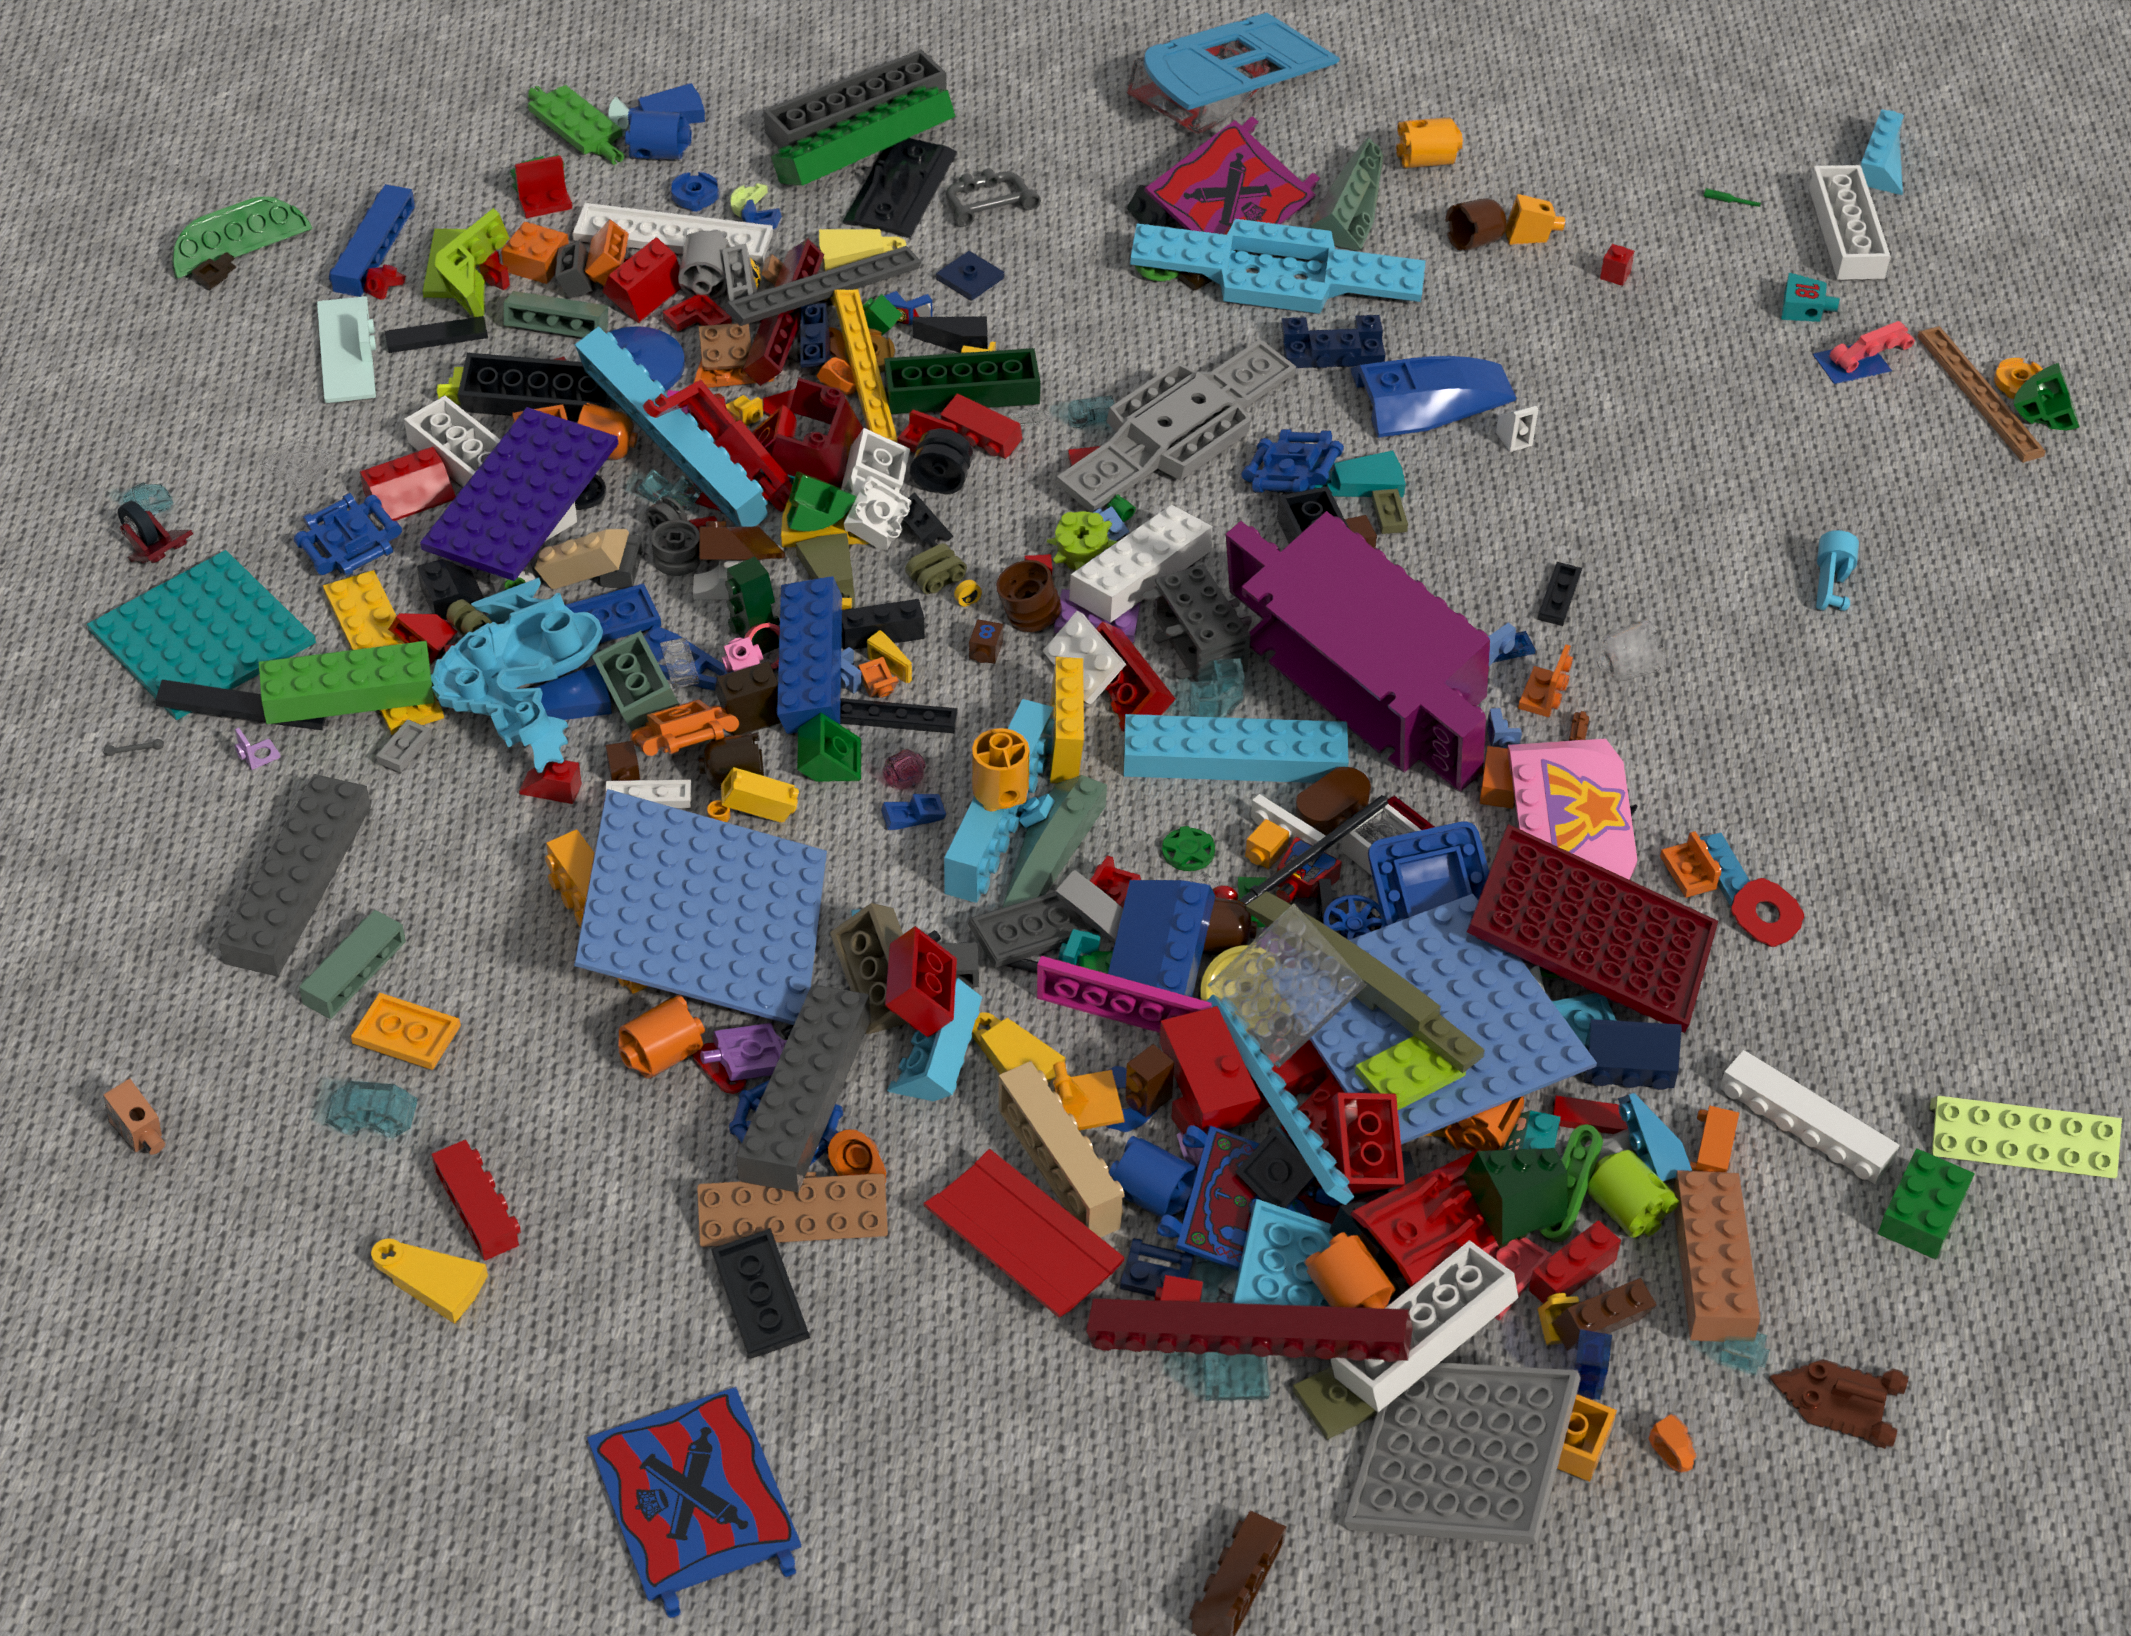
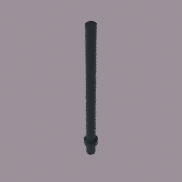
[1238,795,1388,905]

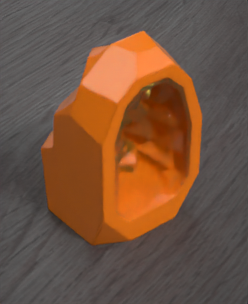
[817,357,857,395]
[1649,1414,1697,1472]

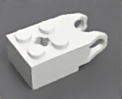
[841,428,910,500]

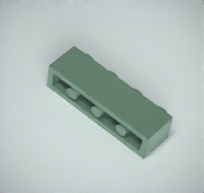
[504,291,608,337]
[299,910,406,1019]

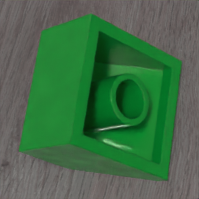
[797,712,861,782]

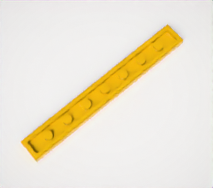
[833,290,897,443]

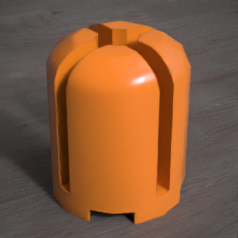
[1445,1096,1524,1151]

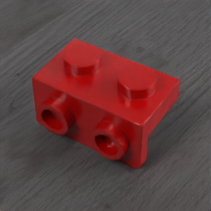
[897,410,957,453]
[1090,855,1141,908]

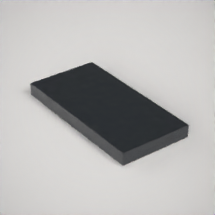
[711,1228,810,1359]

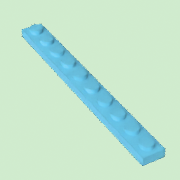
[1207,994,1354,1205]

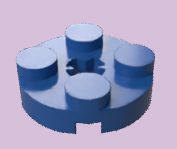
[671,172,719,212]

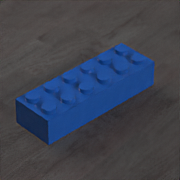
[777,576,842,734]

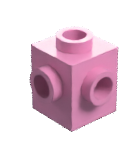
[721,637,763,673]

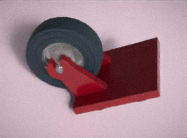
[118,501,193,563]

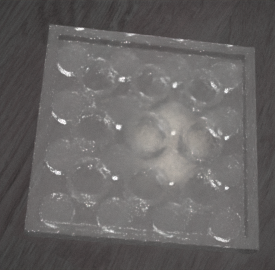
[1208,903,1367,1068]

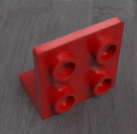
[515,155,573,219]

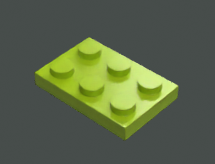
[1355,1035,1466,1110]

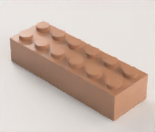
[1673,1170,1760,1343]

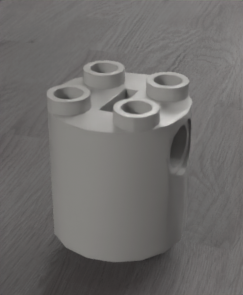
[678,230,731,299]

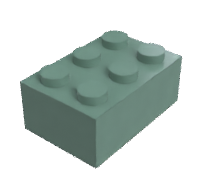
[592,631,680,731]

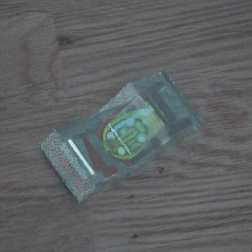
[636,468,702,511]

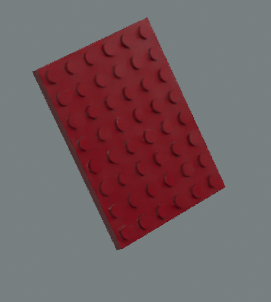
[1466,824,1718,1033]

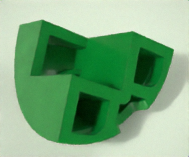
[2014,362,2080,431]
[787,471,857,531]

